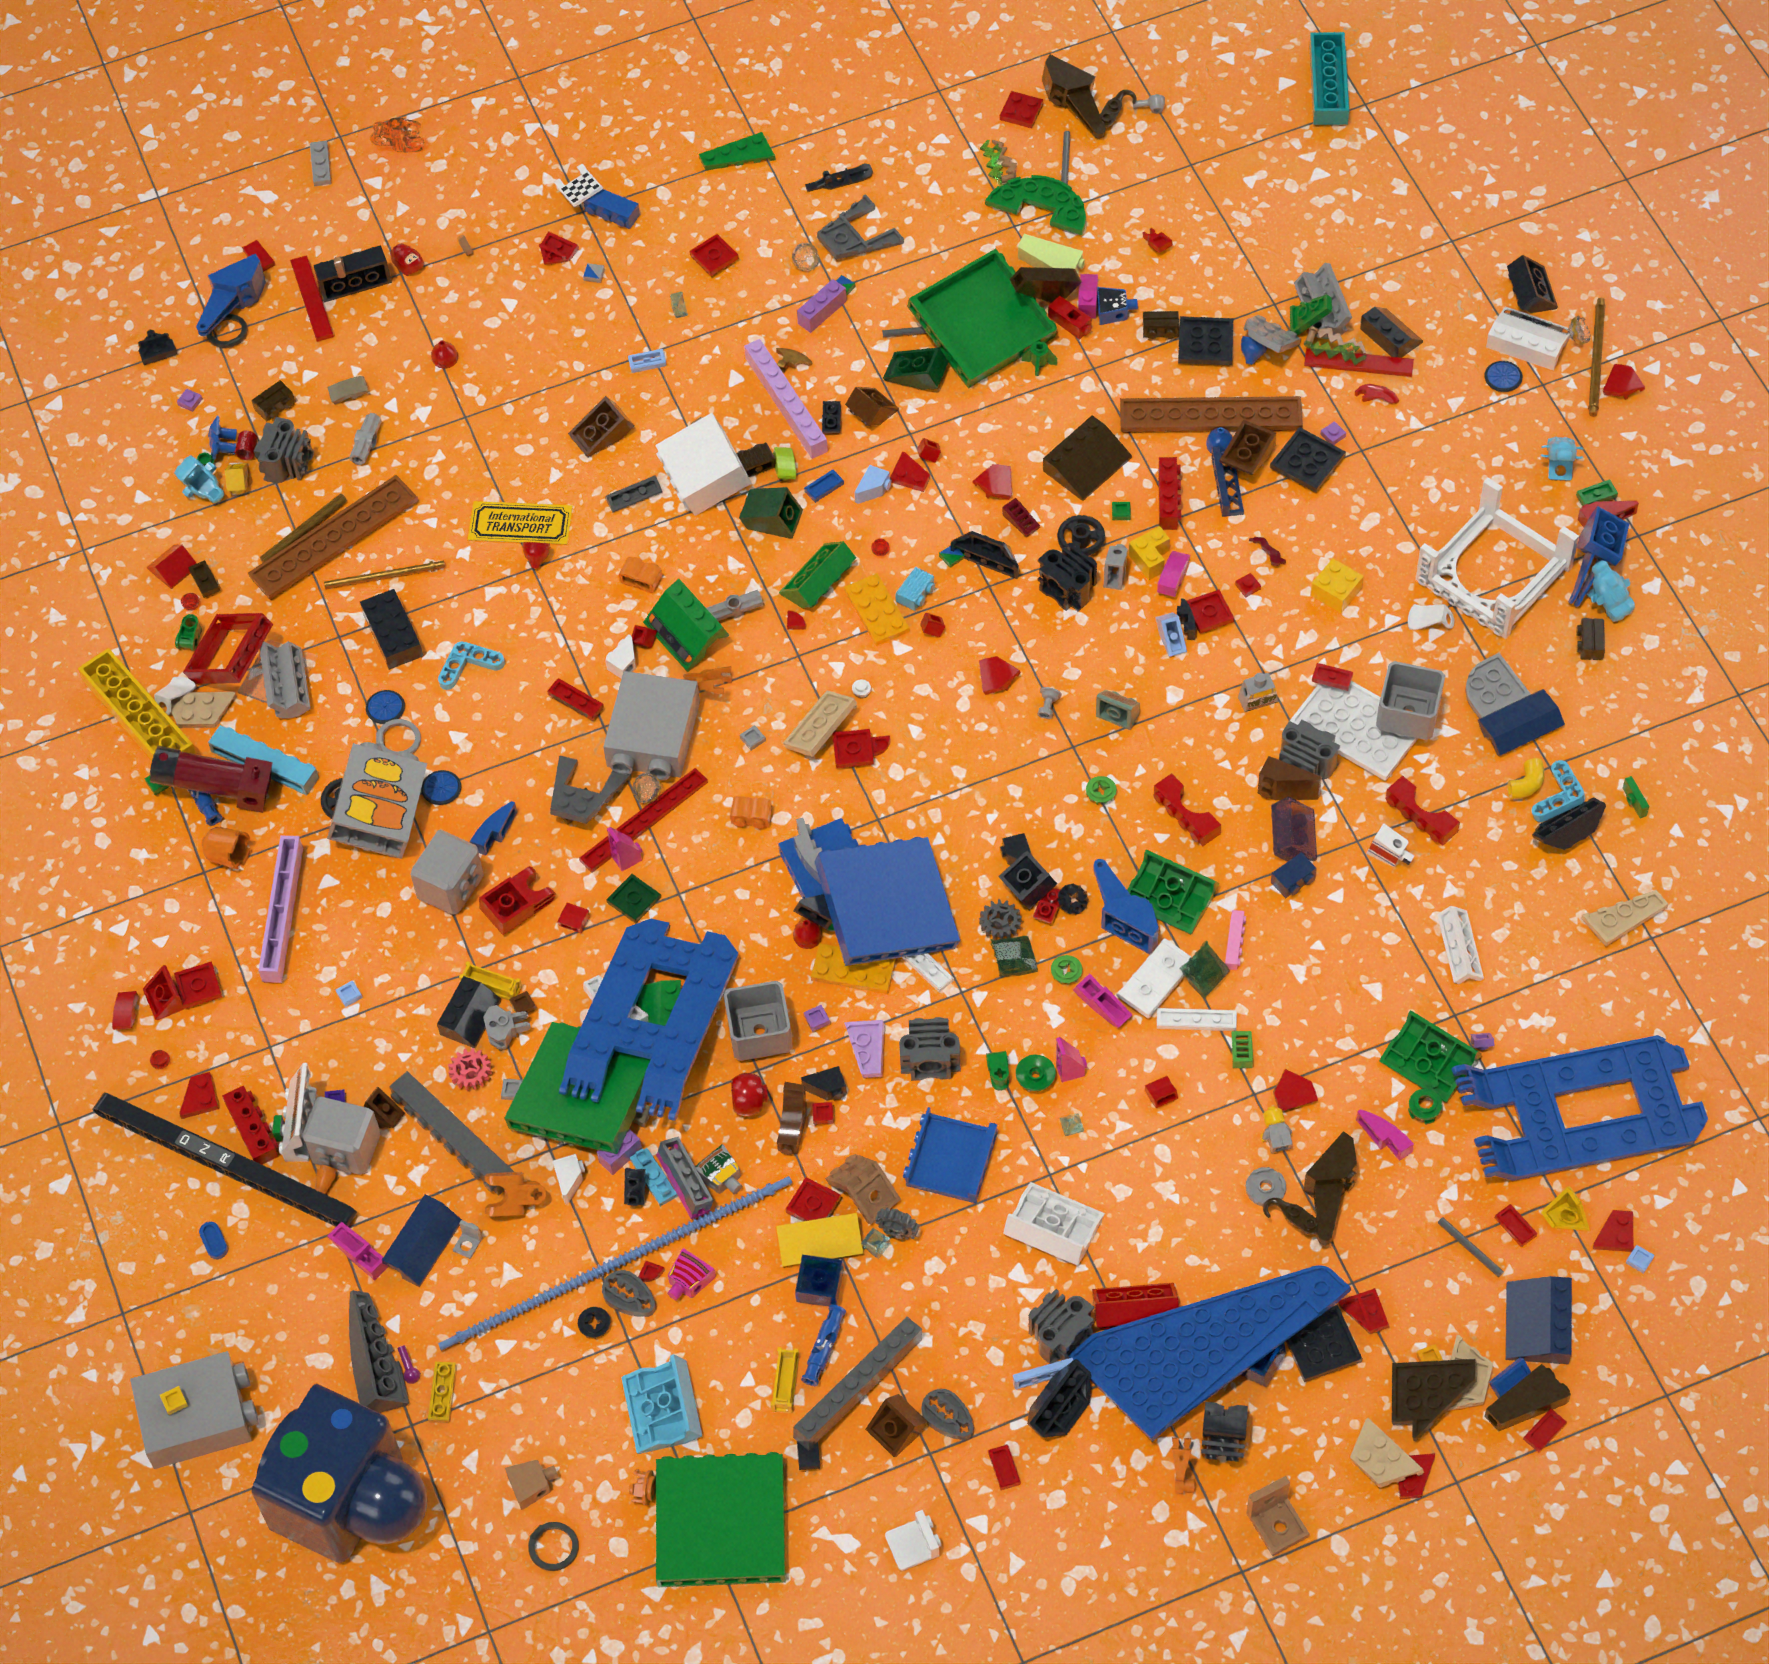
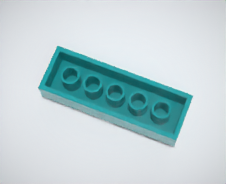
[1309,32,1349,125]

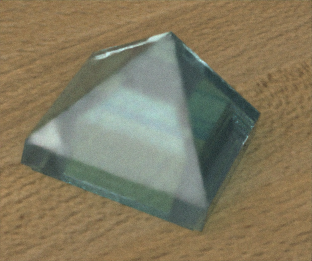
[1059,1113,1084,1136]

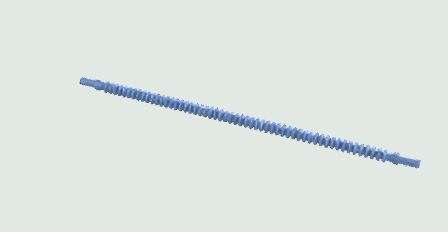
[438,1176,792,1351]

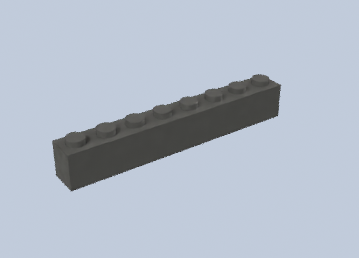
[389,1071,514,1196]
[793,1317,922,1451]

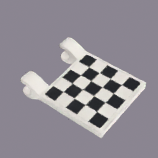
[554,164,603,207]

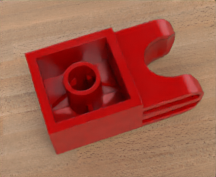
[479,866,556,935]

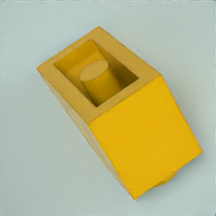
[225,463,248,494]

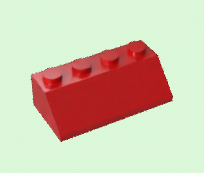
[1092,1282,1179,1329]

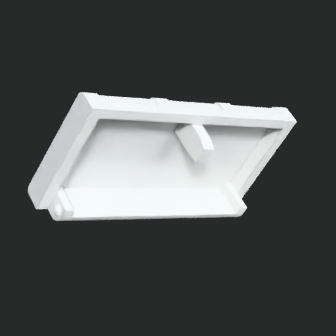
[1116,938,1196,1018]

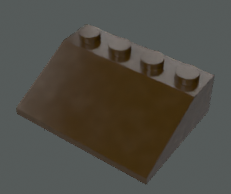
[1043,415,1132,501]

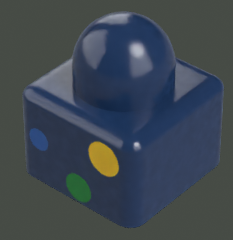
[252,1383,428,1563]

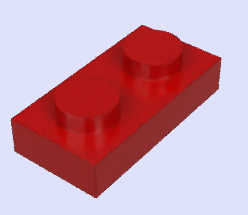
[1312,663,1354,691]

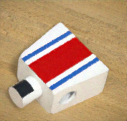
[1366,823,1415,867]

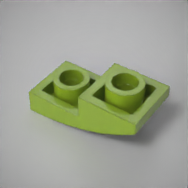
[773,447,796,480]

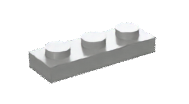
[310,141,331,186]

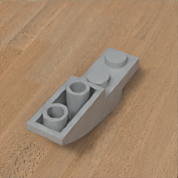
[794,817,822,884]

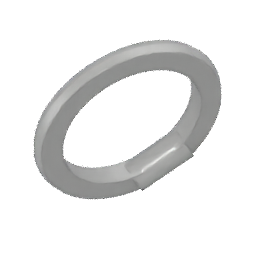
[376,719,421,755]

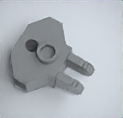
[483,1005,531,1050]

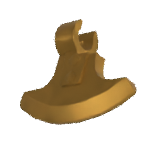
[776,348,813,373]

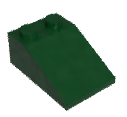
[883,347,949,390]

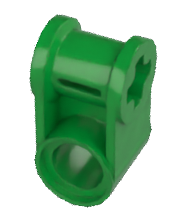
[175,614,202,651]
[986,1051,1009,1091]

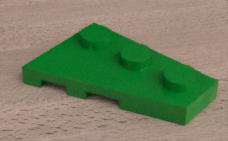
[1290,294,1332,336]

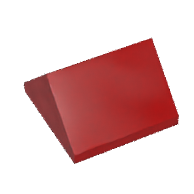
[147,544,197,589]
[143,965,184,1020]

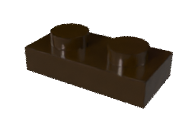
[188,560,220,598]

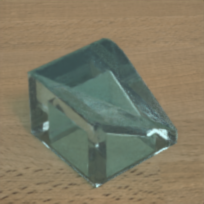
[670,291,688,318]
[861,1228,890,1259]

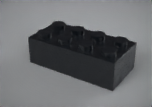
[313,245,392,303]
[360,589,423,670]

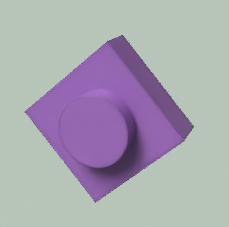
[177,388,202,412]
[1320,421,1346,445]
[803,1005,830,1032]
[1470,1033,1494,1050]

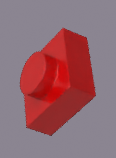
[1235,573,1261,598]
[812,1102,834,1125]

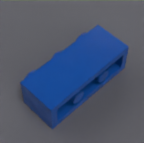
[584,189,640,229]

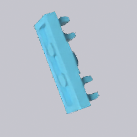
[630,1148,678,1207]

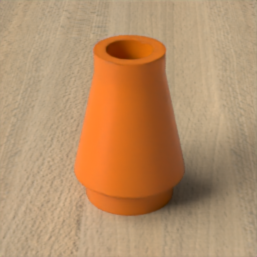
[315,1165,336,1194]

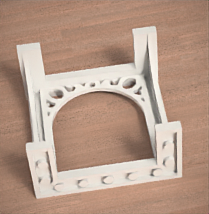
[1415,477,1579,639]

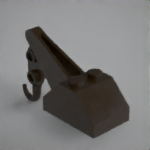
[1042,54,1137,139]
[1263,1131,1357,1245]

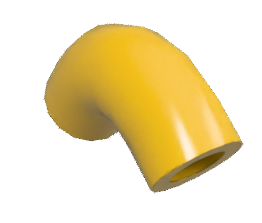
[1507,758,1544,799]

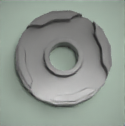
[1245,1167,1286,1207]

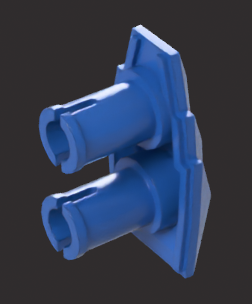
[208,415,237,460]

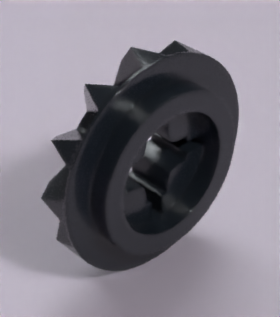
[1058,883,1089,914]
[577,1307,611,1339]

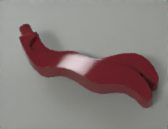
[1249,537,1286,566]

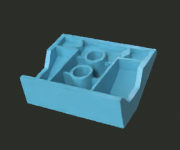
[621,1354,702,1454]

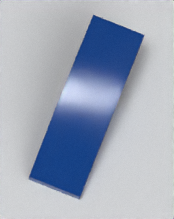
[470,801,517,856]

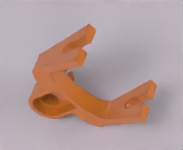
[683,666,732,695]
[1172,1437,1195,1494]

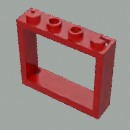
[183,613,273,684]

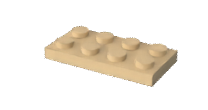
[783,690,857,757]

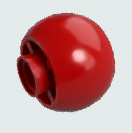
[731,1073,768,1116]

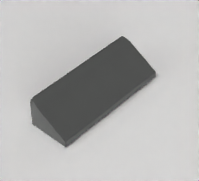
[605,475,663,513]

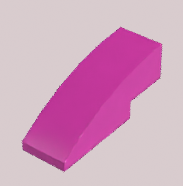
[1157,551,1191,597]
[1073,974,1132,1028]
[1356,1109,1414,1161]
[327,1222,389,1280]

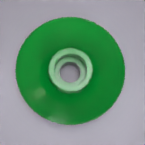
[1016,1054,1056,1091]

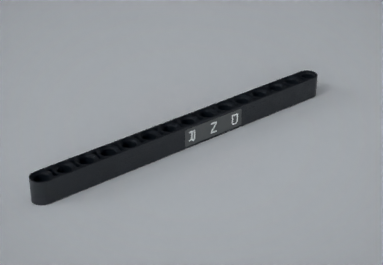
[92,1092,357,1227]

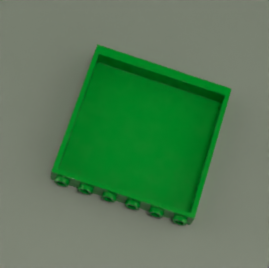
[907,248,1057,388]
[504,1022,651,1154]
[656,1452,786,1588]

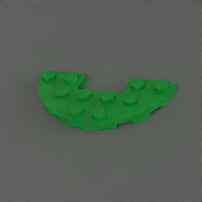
[985,175,1086,235]

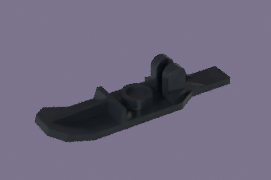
[805,163,873,192]

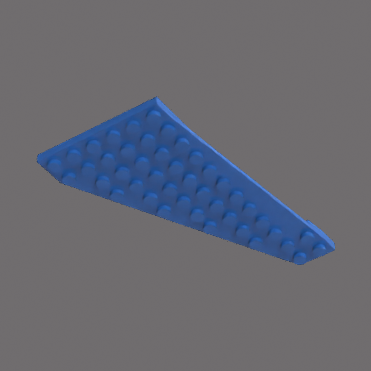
[1068,1265,1351,1442]

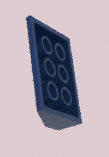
[1505,1276,1572,1364]

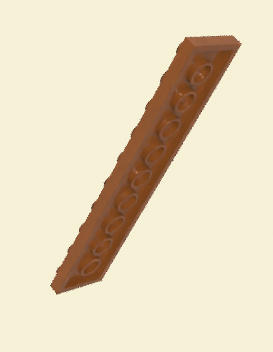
[1120,396,1303,432]
[248,475,418,600]

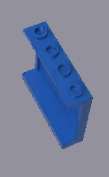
[778,818,859,899]
[903,1107,998,1204]

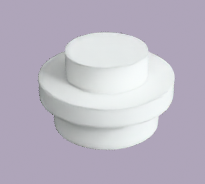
[852,679,871,698]

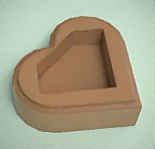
[457,234,473,256]
[334,256,346,278]

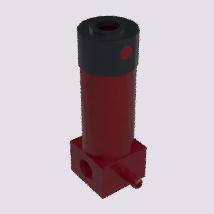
[150,745,273,813]

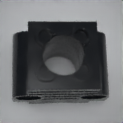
[1037,542,1097,612]
[1201,1402,1248,1462]

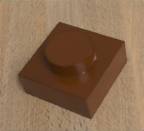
[509,991,536,1014]

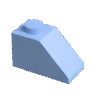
[854,465,892,504]
[1155,612,1187,657]

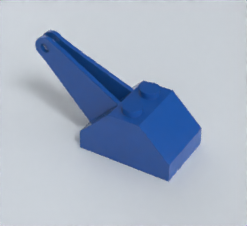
[196,254,266,336]
[1568,506,1630,607]
[1093,859,1159,955]

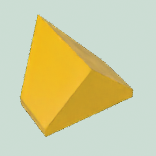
[1541,1186,1590,1231]

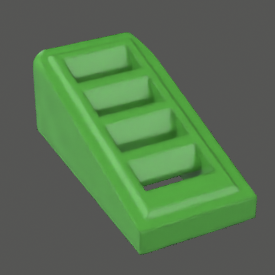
[1231,1031,1253,1068]

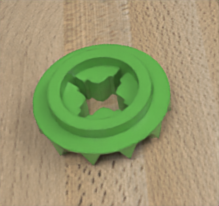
[1086,776,1117,804]
[1051,955,1082,985]

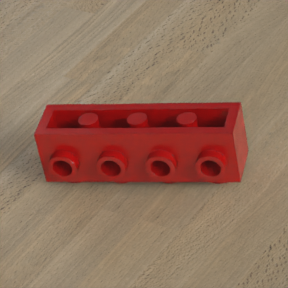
[1158,457,1181,530]
[222,1085,279,1165]

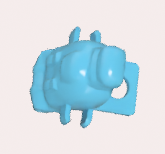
[1540,436,1584,480]
[174,455,225,504]
[1586,560,1635,622]

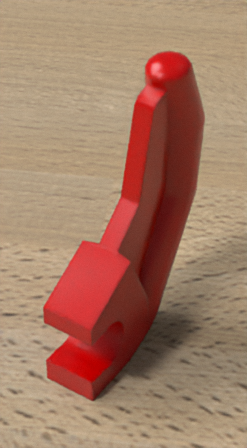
[1354,383,1399,404]

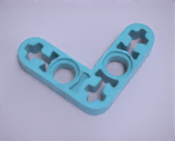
[438,641,505,690]
[1531,760,1586,822]

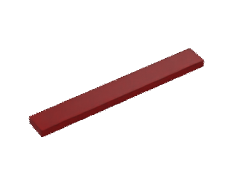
[579,768,708,873]

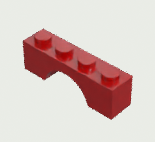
[1153,773,1221,847]
[1385,775,1460,846]

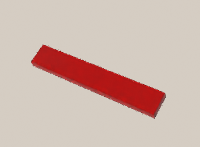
[290,255,334,342]
[1304,348,1414,377]

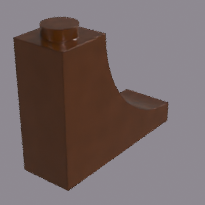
[777,1082,808,1155]

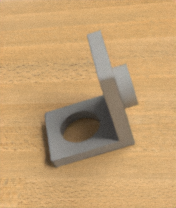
[453,1220,482,1259]

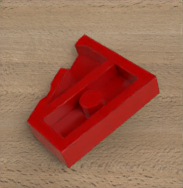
[890,451,930,492]
[179,1072,219,1119]
[1593,1210,1634,1252]
[1338,1288,1390,1334]
[1397,1453,1435,1500]

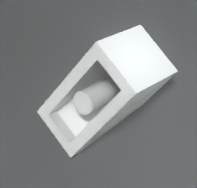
[553,1154,585,1204]

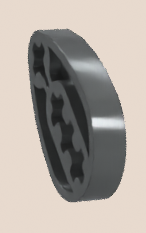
[602,1270,656,1317]
[921,1389,974,1440]

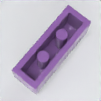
[797,279,847,333]

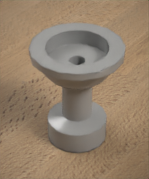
[1037,687,1062,719]

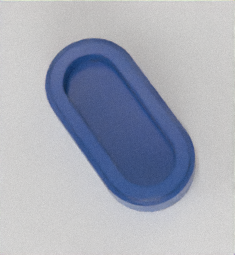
[199,1222,228,1260]

